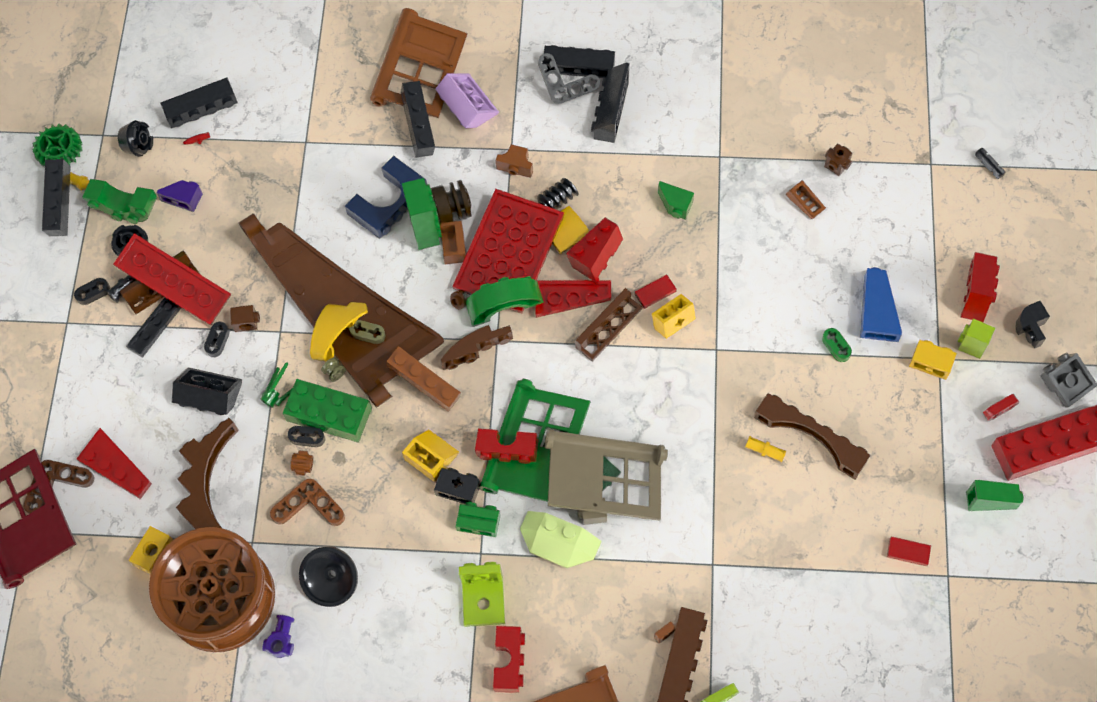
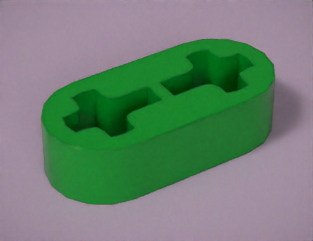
[822,328,852,362]

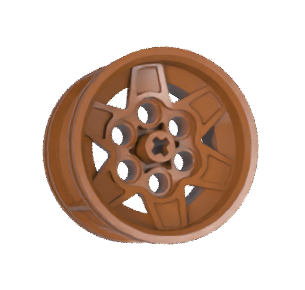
[149,527,275,652]

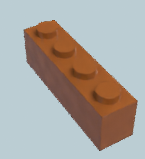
[387,346,461,412]

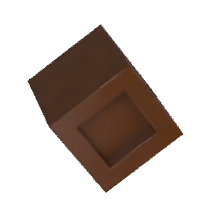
[230,305,260,332]

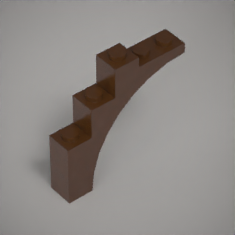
[176,418,239,529]

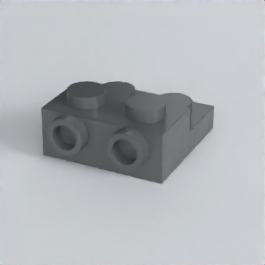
[1040,353,1097,407]

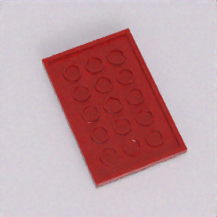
[452,188,564,314]

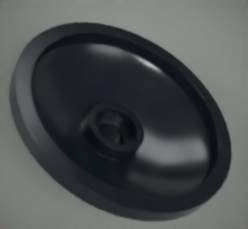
[299,546,358,607]

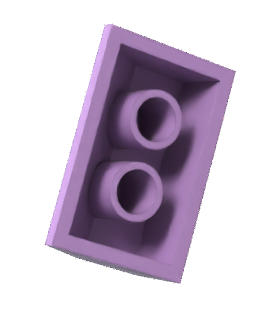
[436,73,499,128]

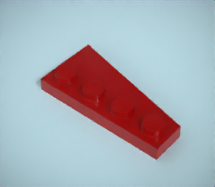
[535,280,611,318]
[77,428,152,499]

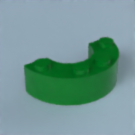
[82,179,157,224]
[466,276,544,327]

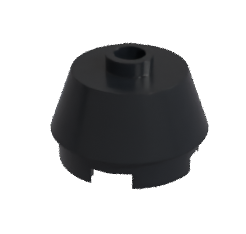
[117,120,153,157]
[111,224,148,256]

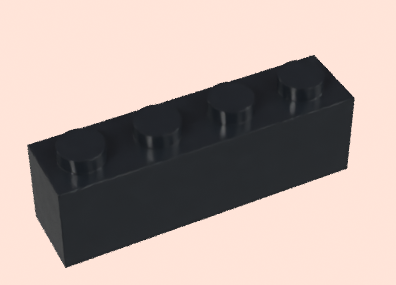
[542,45,615,78]
[160,77,238,129]
[400,81,435,158]
[42,159,71,236]

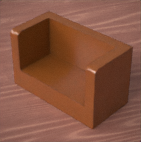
[440,221,466,265]

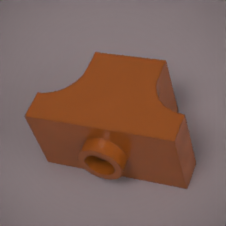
[495,144,533,178]

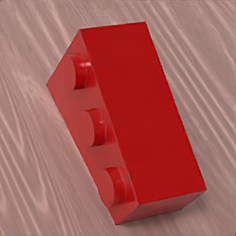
[566,217,623,283]
[960,252,1000,322]

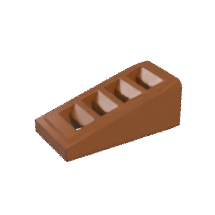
[786,180,826,219]

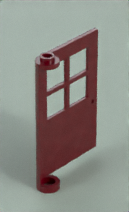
[0,449,77,589]

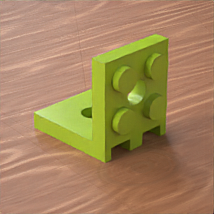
[459,562,505,627]

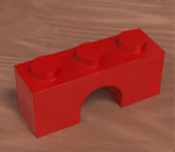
[475,428,539,464]
[493,626,525,693]

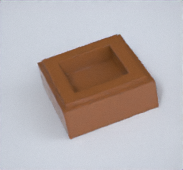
[654,621,675,643]

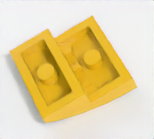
[553,206,589,254]

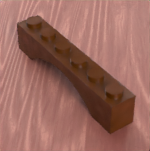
[754,393,870,480]

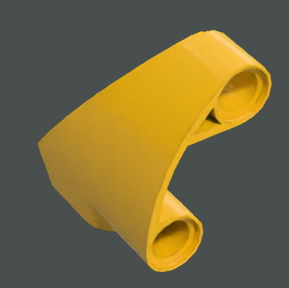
[310,302,368,362]

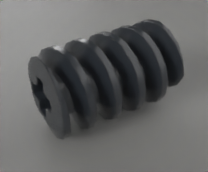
[537,178,579,209]

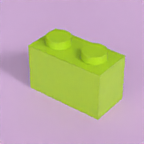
[957,319,995,359]

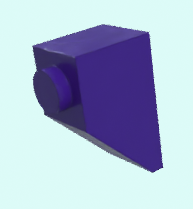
[156,180,203,212]

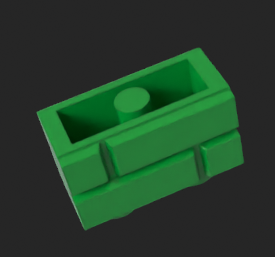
[456,502,500,537]

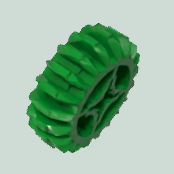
[32,123,83,167]

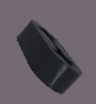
[74,278,110,305]
[204,321,230,357]
[288,426,326,447]

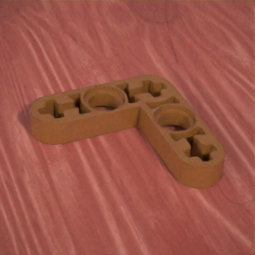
[270,478,345,526]

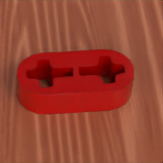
[983,394,1019,421]

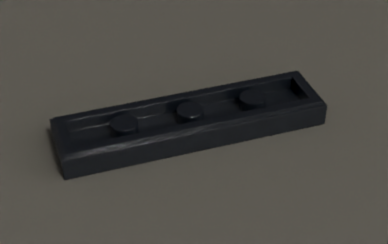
[126,297,181,358]

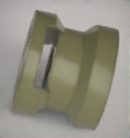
[321,358,346,382]

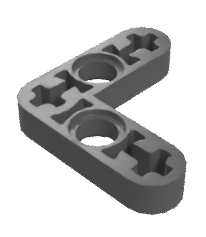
[538,53,600,104]

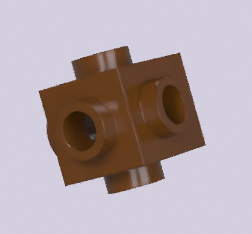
[824,143,853,176]

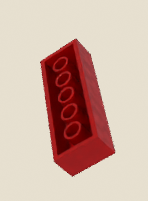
[991,405,1097,481]

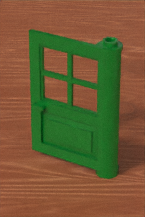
[479,378,591,502]

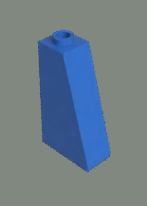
[860,267,902,342]

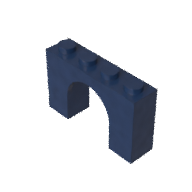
[345,155,427,239]

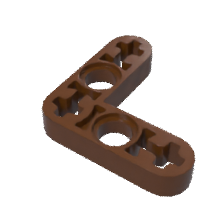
[24,460,95,514]

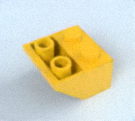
[402,429,459,482]

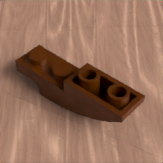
[441,325,513,370]

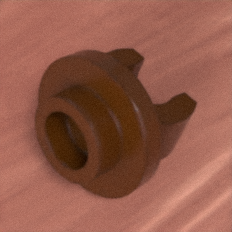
[450,290,470,310]

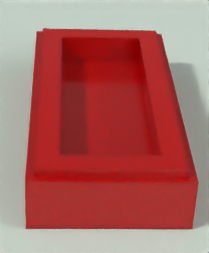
[635,274,677,309]
[887,536,931,566]

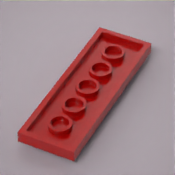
[113,233,231,326]

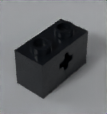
[434,468,480,504]

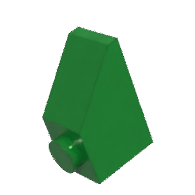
[658,181,694,220]

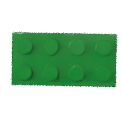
[402,178,442,250]
[282,379,372,443]

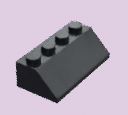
[591,62,630,143]

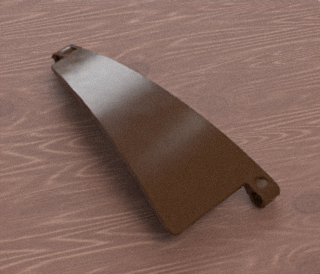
[239,213,444,408]

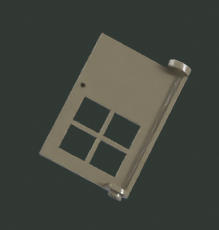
[545,429,668,521]

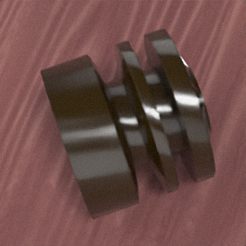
[431,180,472,223]

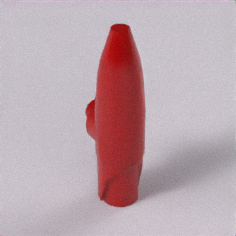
[183,132,211,145]

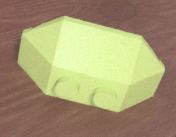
[520,511,601,568]

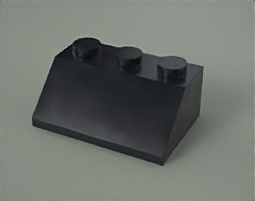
[172,367,242,415]

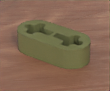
[349,320,386,344]

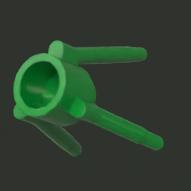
[260,362,292,408]

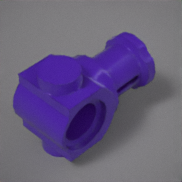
[262,615,295,658]

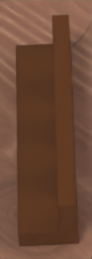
[120,250,200,314]
[575,288,642,362]

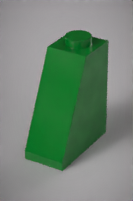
[966,480,1024,511]

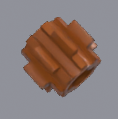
[291,450,313,476]

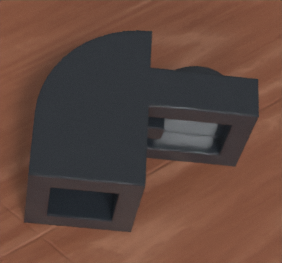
[1015,300,1050,349]

